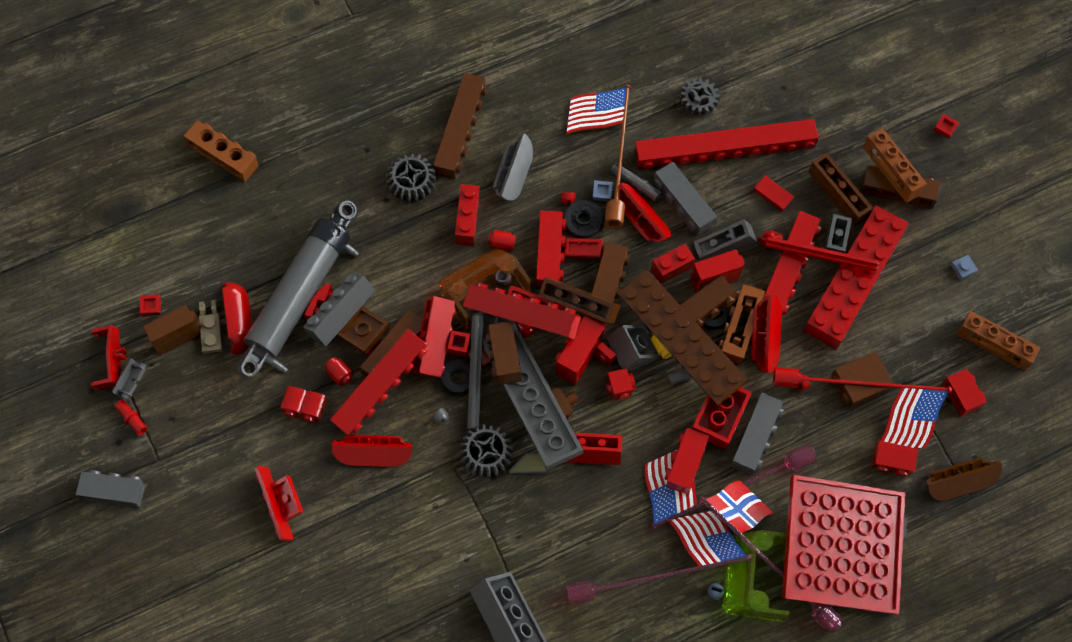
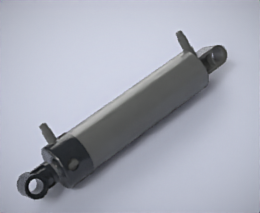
[236,201,359,378]

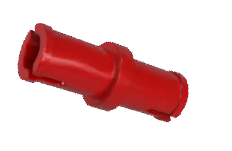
[114,399,148,436]

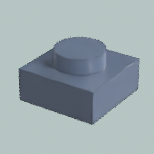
[592,180,613,202]
[951,255,978,280]

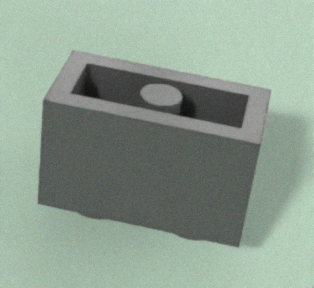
[824,214,852,253]

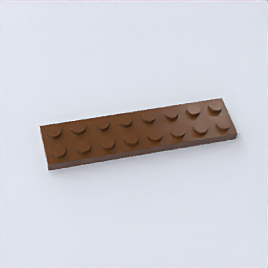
[618,270,748,406]

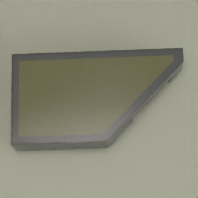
[509,453,546,475]

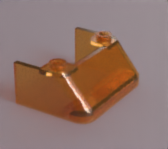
[439,249,531,329]

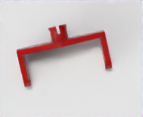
[91,325,128,390]

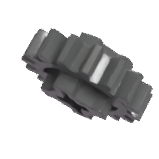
[680,78,720,116]

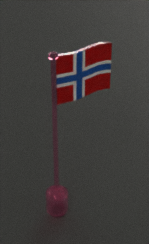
[700,480,843,633]

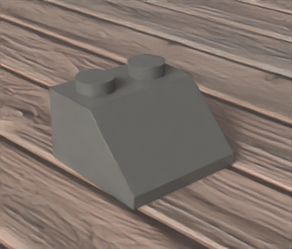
[606,325,661,370]

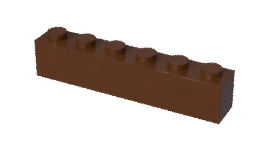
[433,73,488,179]

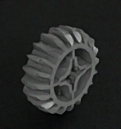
[386,153,436,203]
[460,424,513,477]

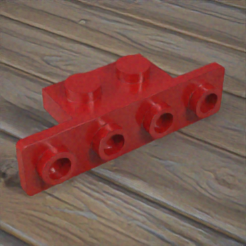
[255,466,304,541]

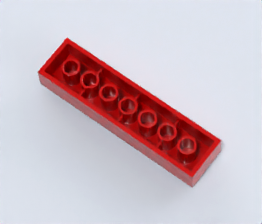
[803,205,909,350]

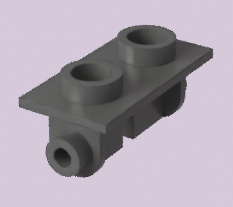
[112,358,147,401]

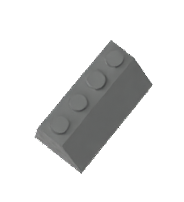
[469,572,547,642]

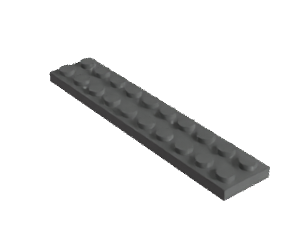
[465,308,583,470]

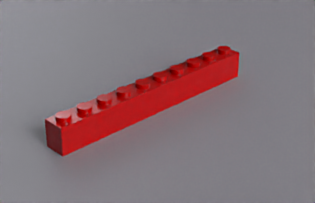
[634,119,819,170]

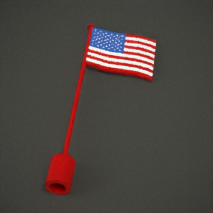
[773,367,952,448]

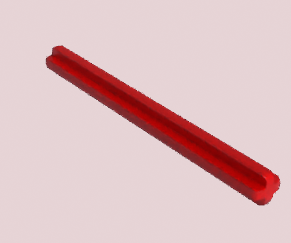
[766,237,879,271]

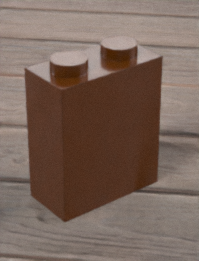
[143,305,202,356]
[831,351,894,409]

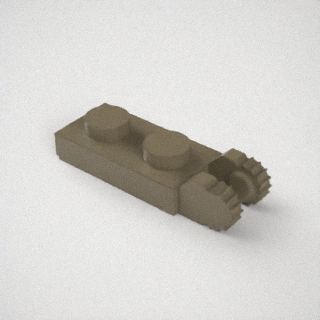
[199,300,223,354]

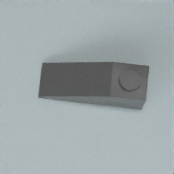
[694,219,757,259]

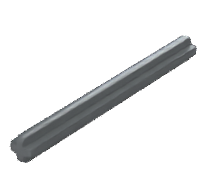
[467,315,484,430]

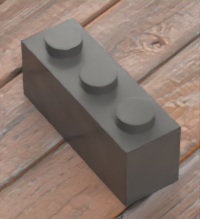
[76,470,146,508]

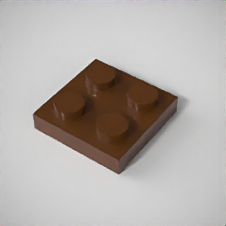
[337,306,391,355]

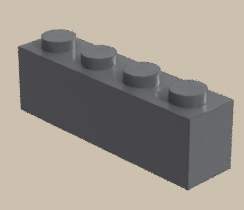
[654,162,717,236]
[303,272,376,346]
[730,393,784,476]

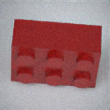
[554,314,606,386]
[692,388,752,450]

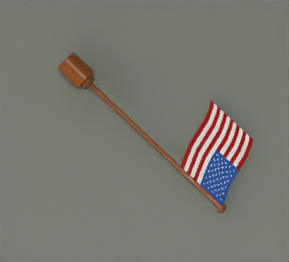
[567,85,631,229]

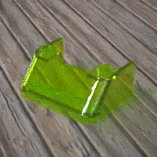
[723,530,789,622]

